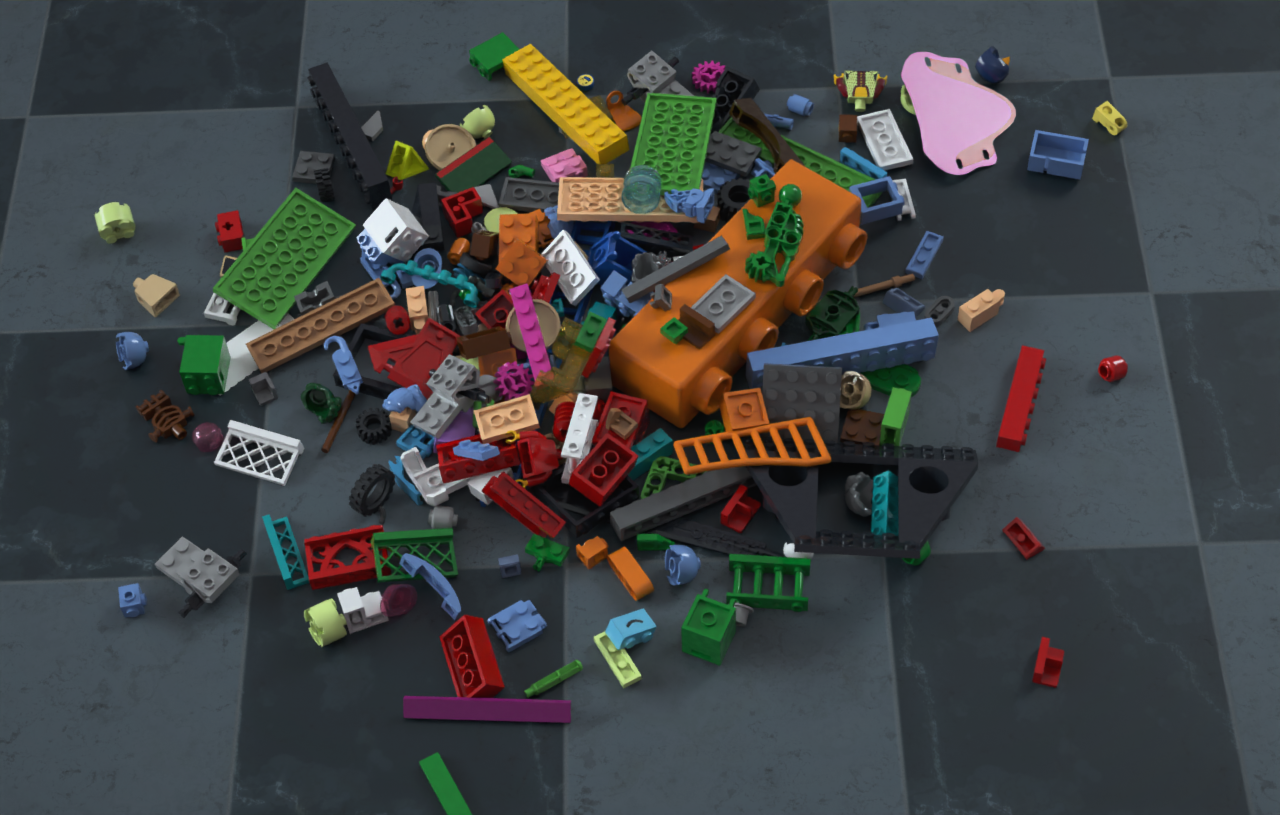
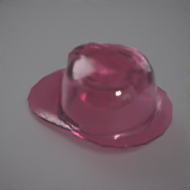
[380,584,417,617]

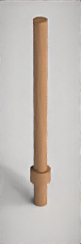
[812,273,915,309]

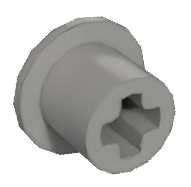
[728,603,754,627]

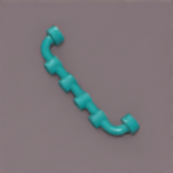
[380,260,480,308]

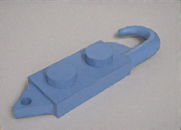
[360,250,401,300]
[324,336,363,394]

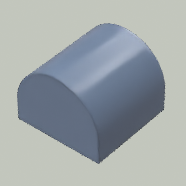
[498,554,521,578]

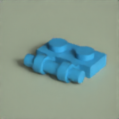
[396,424,434,460]

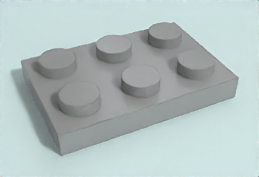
[691,274,756,334]

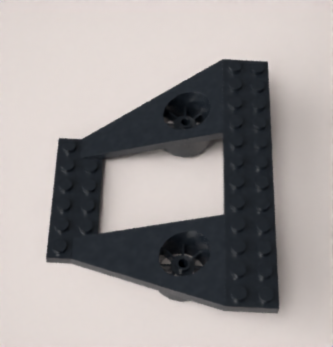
[741,436,978,559]

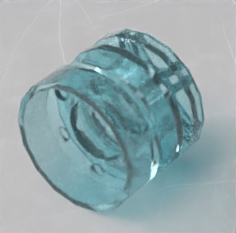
[622,165,662,214]

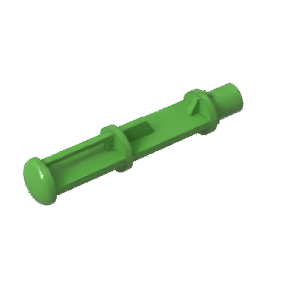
[524,659,583,698]

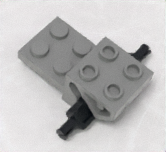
[621,50,694,105]
[410,354,492,439]
[155,536,247,618]

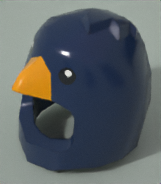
[975,46,1010,83]

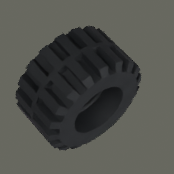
[717,178,751,223]

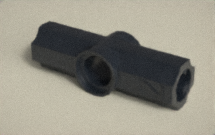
[436,304,460,356]

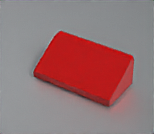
[1002,517,1045,559]

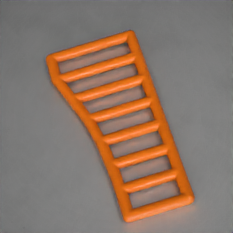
[673,417,831,475]

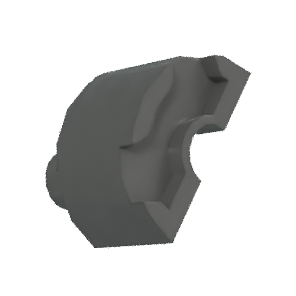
[294,281,335,315]

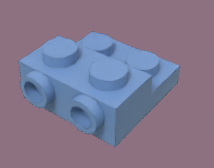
[357,229,404,266]

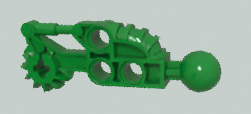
[745,184,804,287]

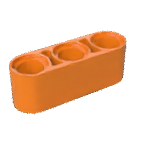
[607,546,654,601]

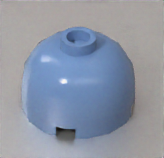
[116,332,149,370]
[665,545,701,586]

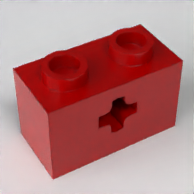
[215,210,244,253]

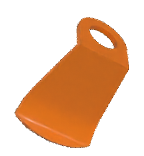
[606,91,642,131]

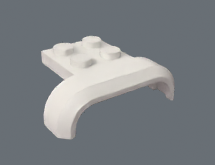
[400,447,471,506]

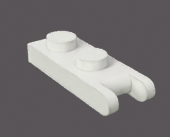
[891,179,916,221]

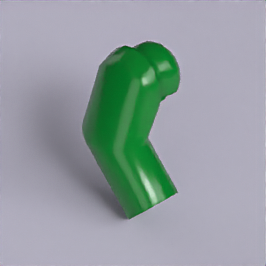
[508,165,535,178]

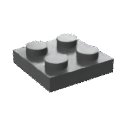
[292,151,335,184]

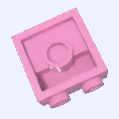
[541,148,588,183]

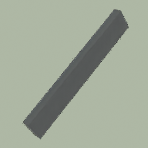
[621,235,730,303]

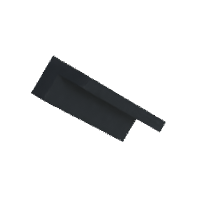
[620,222,693,261]

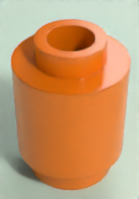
[447,238,470,265]

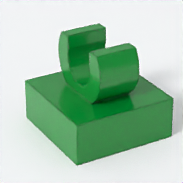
[660,317,688,344]

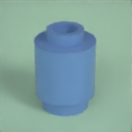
[787,94,814,116]

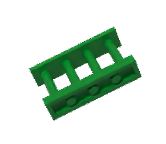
[726,554,811,612]

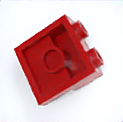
[530,272,560,303]

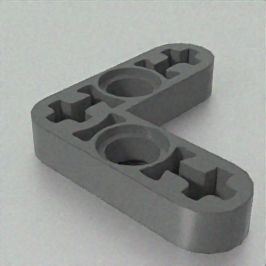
[453,298,492,335]

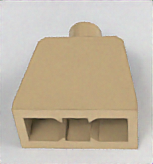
[133,274,180,318]

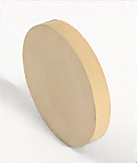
[425,124,476,170]
[506,299,561,353]

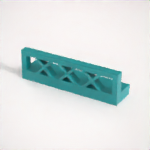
[262,514,310,590]

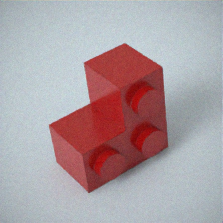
[441,187,483,238]

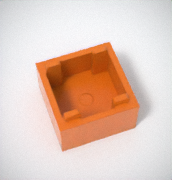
[718,388,770,432]

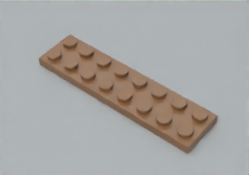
[246,278,395,374]

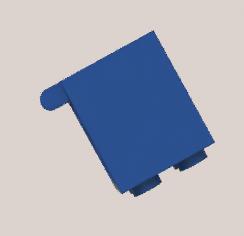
[588,231,647,286]

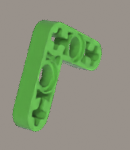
[641,456,707,499]

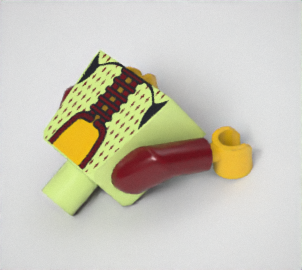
[834,71,888,112]

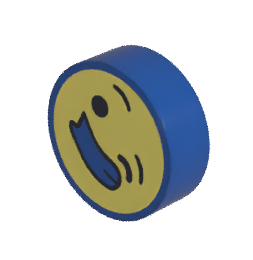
[577,74,594,91]

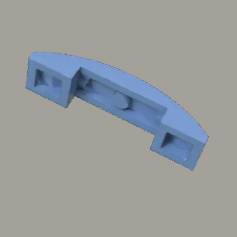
[399,553,461,620]

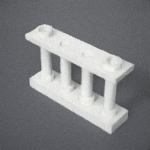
[561,393,598,484]

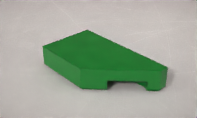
[637,534,675,551]

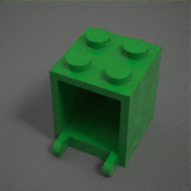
[177,335,231,395]
[681,589,736,666]

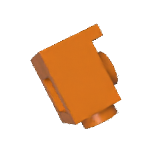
[576,536,608,569]

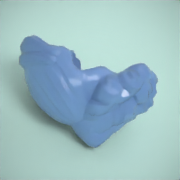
[544,205,574,239]
[382,384,427,413]

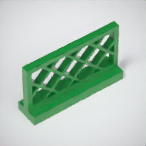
[371,528,458,583]

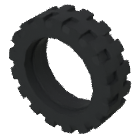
[349,464,395,517]

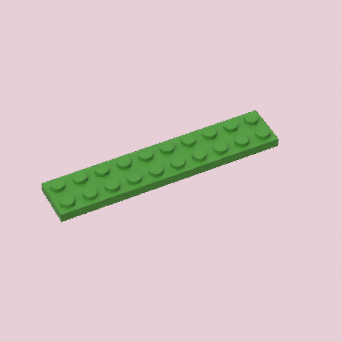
[719,117,882,208]

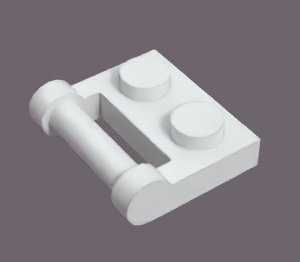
[204,293,240,325]

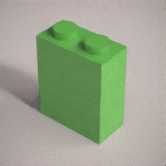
[880,387,912,446]

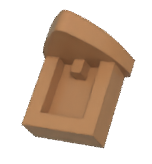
[606,408,638,440]

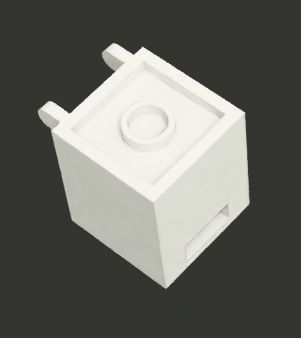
[363,199,429,262]

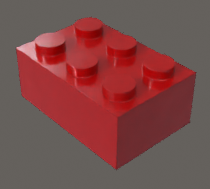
[568,433,638,506]

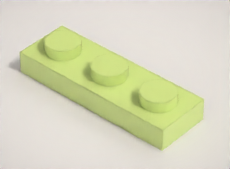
[594,631,642,689]

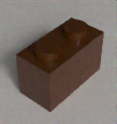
[470,230,499,260]

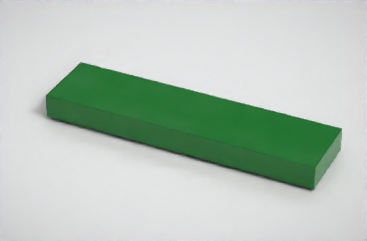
[419,752,472,815]

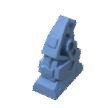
[664,188,714,223]

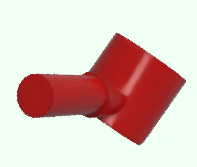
[390,177,403,195]

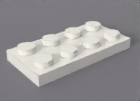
[857,109,913,171]
[541,230,600,306]

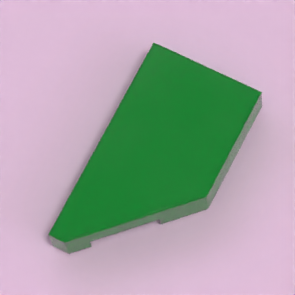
[743,209,765,240]

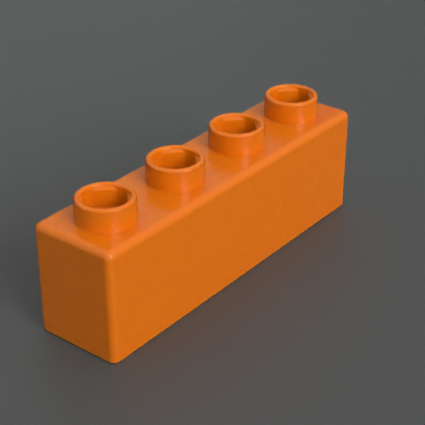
[608,159,867,428]

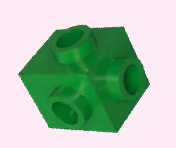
[748,174,776,207]

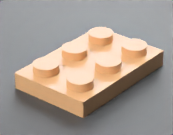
[474,394,540,444]

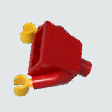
[505,430,563,488]

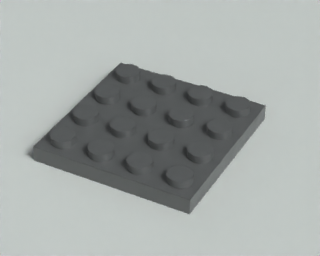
[760,363,842,443]

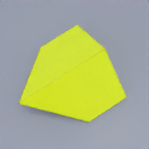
[385,141,429,180]

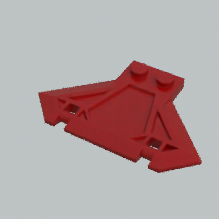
[367,318,460,400]

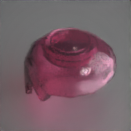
[192,422,224,452]

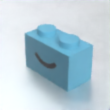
[605,608,657,650]

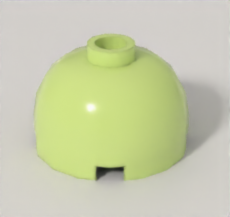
[460,105,495,139]

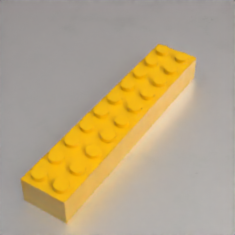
[502,43,629,167]

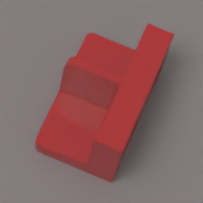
[721,484,761,533]
[1032,637,1064,688]

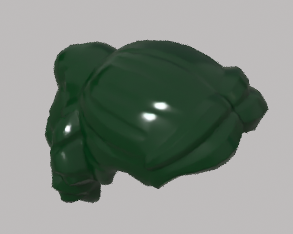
[300,383,342,424]

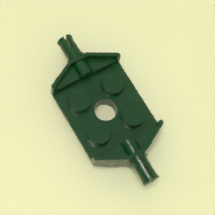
[805,286,860,342]

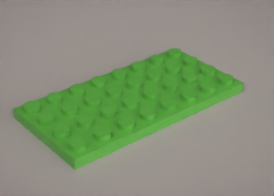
[626,93,717,195]
[213,188,356,329]

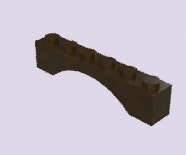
[729,98,806,173]

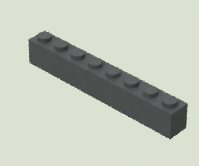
[610,458,757,541]

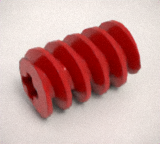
[385,305,410,335]
[553,401,575,442]

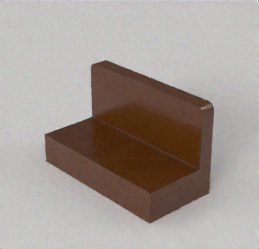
[679,304,715,349]

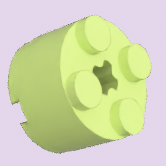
[95,202,135,244]
[304,598,347,647]

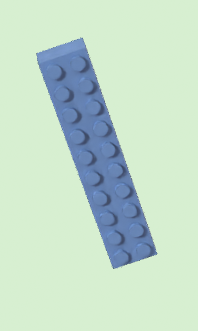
[746,318,939,393]

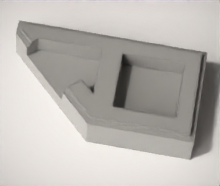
[361,111,383,142]
[474,184,499,209]

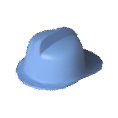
[412,248,442,289]

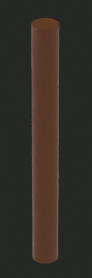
[321,390,356,453]

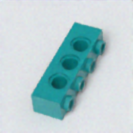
[871,470,898,536]

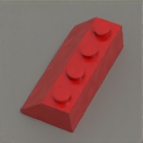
[440,615,505,698]

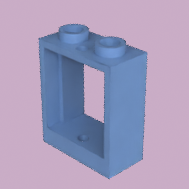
[849,176,905,225]

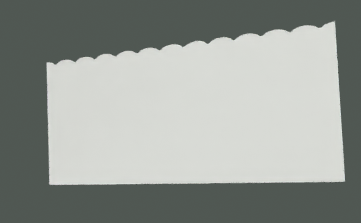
[219,314,294,396]

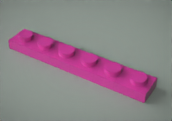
[510,284,556,388]

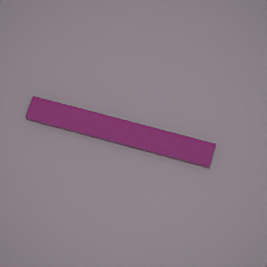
[403,696,571,723]

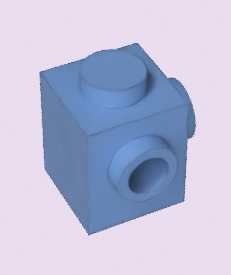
[118,583,147,618]

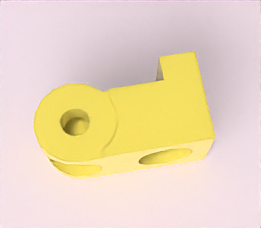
[1092,101,1127,135]

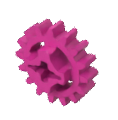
[692,61,725,93]
[493,361,535,401]

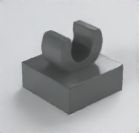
[650,284,672,311]

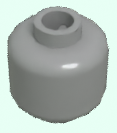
[428,505,458,529]

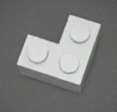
[337,587,389,633]

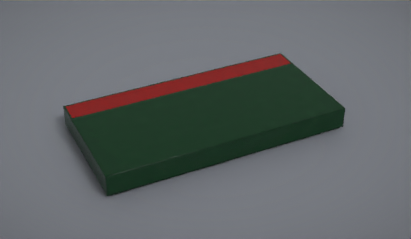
[435,136,512,193]

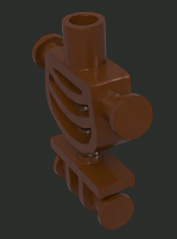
[135,389,195,442]

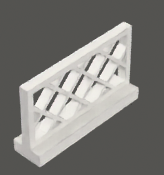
[214,420,304,486]

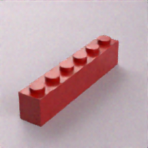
[996,345,1047,452]

